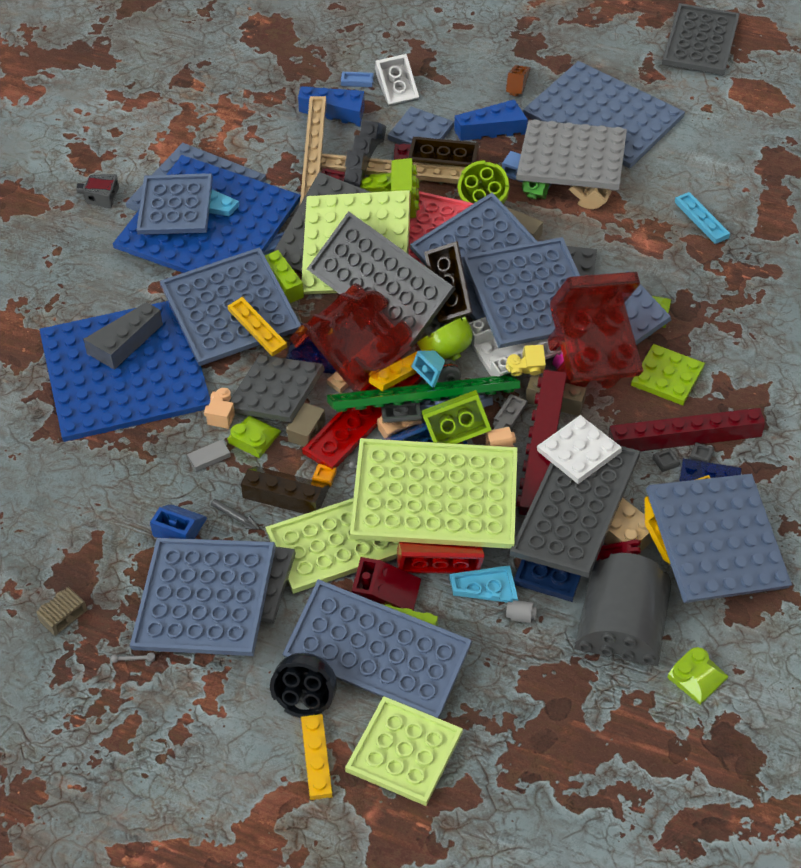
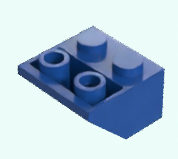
[150,504,207,539]

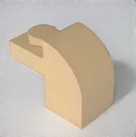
[569,186,612,209]

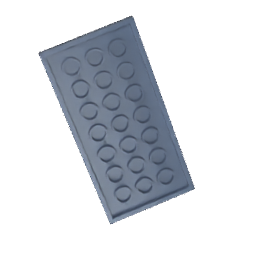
[282,579,472,719]

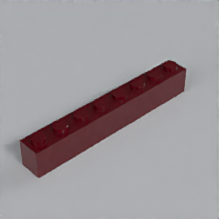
[516,370,567,515]
[608,408,765,452]

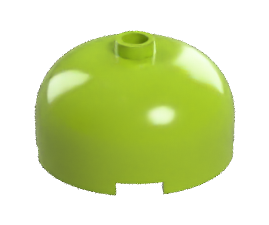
[457,160,509,204]
[417,317,473,361]

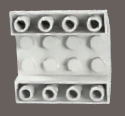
[469,317,563,376]

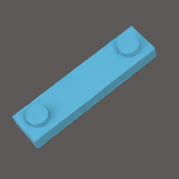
[675,192,730,244]

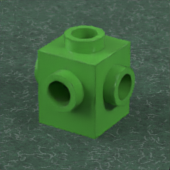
[522,181,550,200]

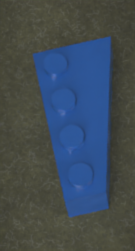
[298,86,365,127]
[454,99,528,141]

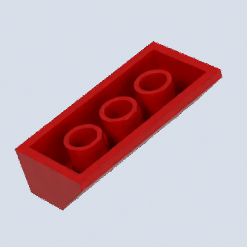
[397,542,484,574]

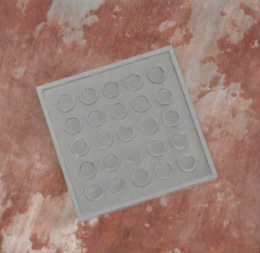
[516,120,627,190]

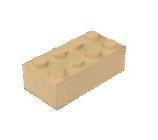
[604,497,653,551]

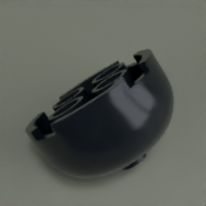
[270,653,337,718]

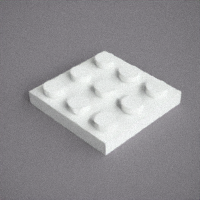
[537,415,622,484]

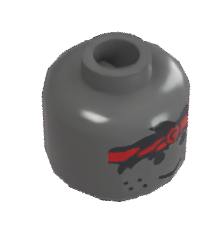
[438,359,461,382]

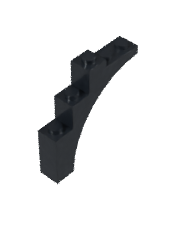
[344,120,387,188]

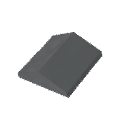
[381,401,422,423]

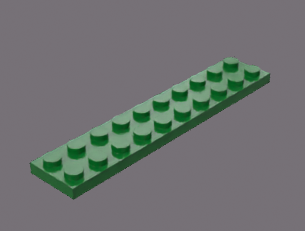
[327,374,520,412]

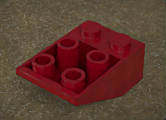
[351,557,421,611]

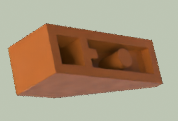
[506,65,531,96]

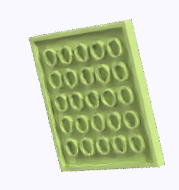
[302,190,411,294]

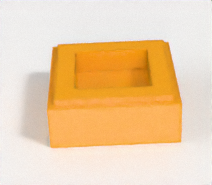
[312,464,337,487]

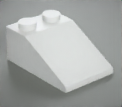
[375,54,419,105]

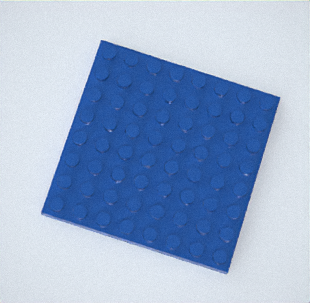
[113,155,301,273]
[39,301,210,442]

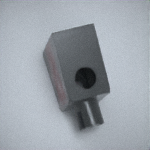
[76,174,119,209]

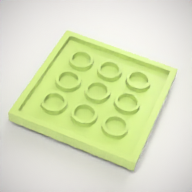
[345,696,463,806]

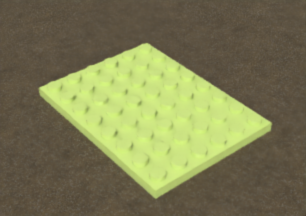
[350,438,517,549]

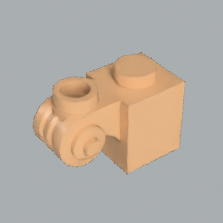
[204,388,235,429]

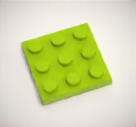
[631,344,705,405]

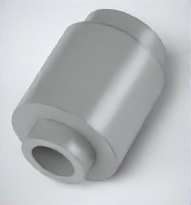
[506,600,537,623]

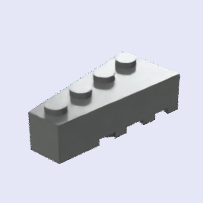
[83,302,163,370]

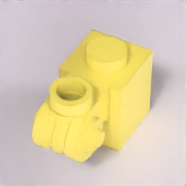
[505,345,546,376]

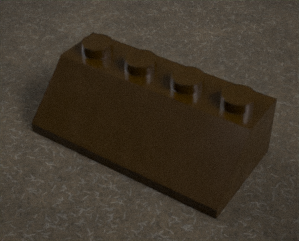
[408,136,479,167]
[424,241,473,324]
[241,466,330,514]

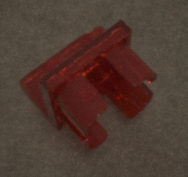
[548,272,643,388]
[289,283,412,392]

